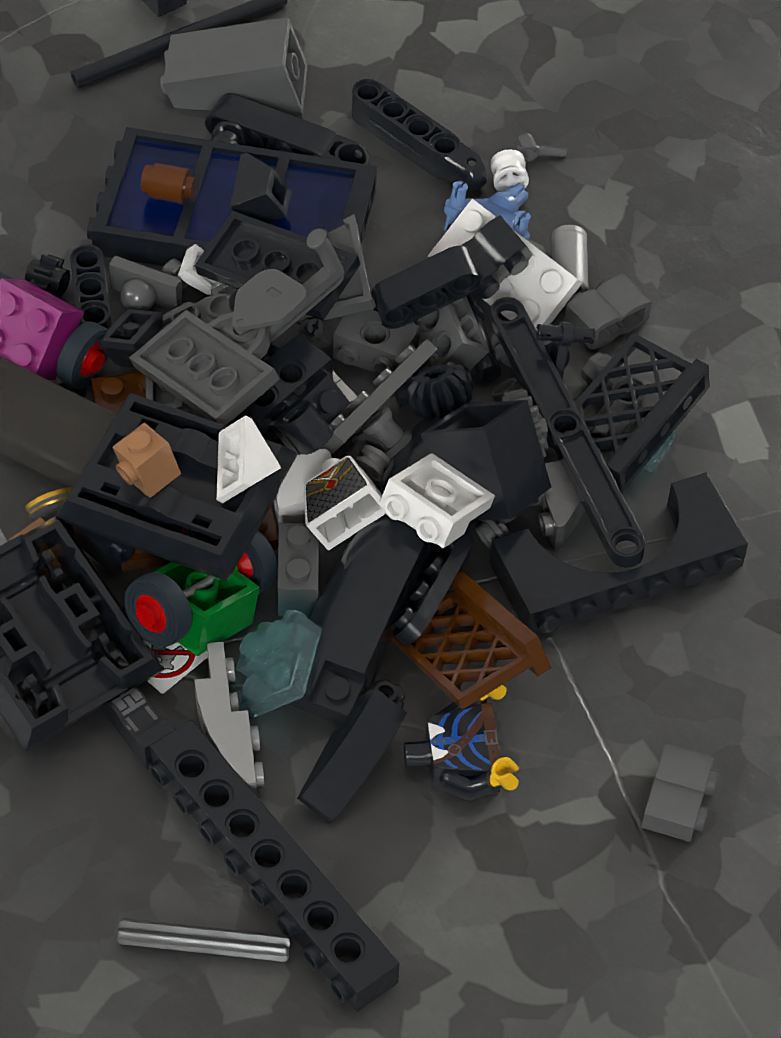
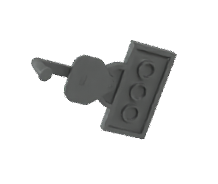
[129,228,345,426]

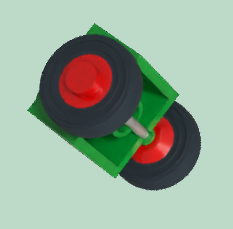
[125,530,277,656]

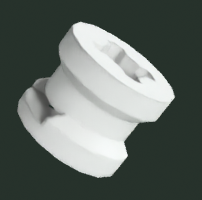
[490,149,529,192]

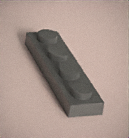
[322,339,437,456]

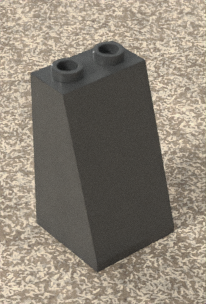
[160,17,308,116]

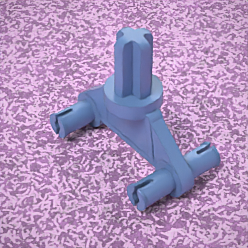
[443,181,531,241]

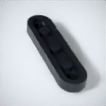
[392,530,475,646]

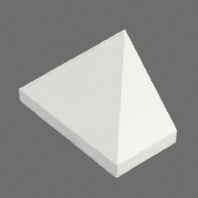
[216,415,281,503]

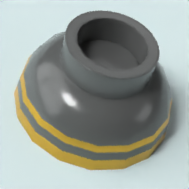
[25,487,73,529]

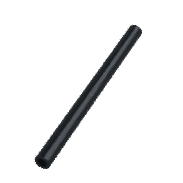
[71,0,288,87]

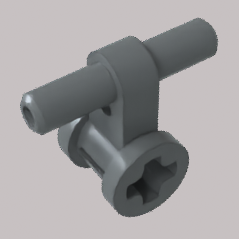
[340,407,412,460]

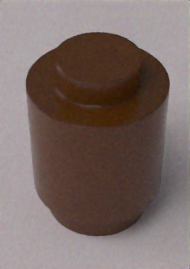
[140,162,197,205]

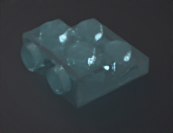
[236,610,322,719]

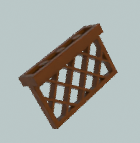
[391,571,551,709]

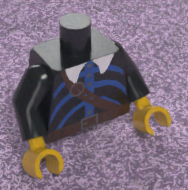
[403,685,519,801]

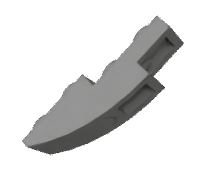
[194,642,264,796]

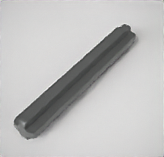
[117,918,291,962]

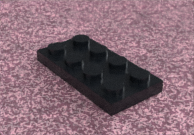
[194,211,361,321]

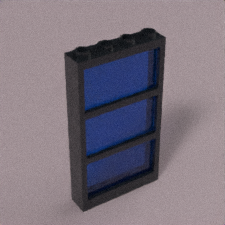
[87,127,377,266]

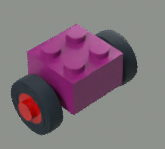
[0,271,108,389]

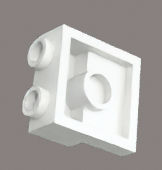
[379,453,495,548]

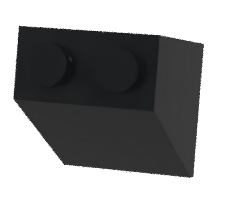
[421,400,552,524]

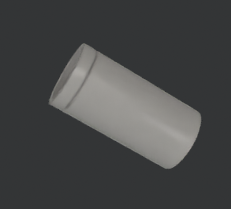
[551,225,589,295]

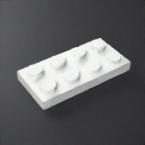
[428,199,582,330]

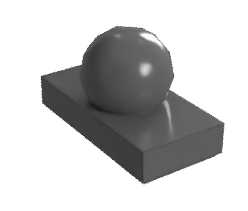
[109,256,183,311]

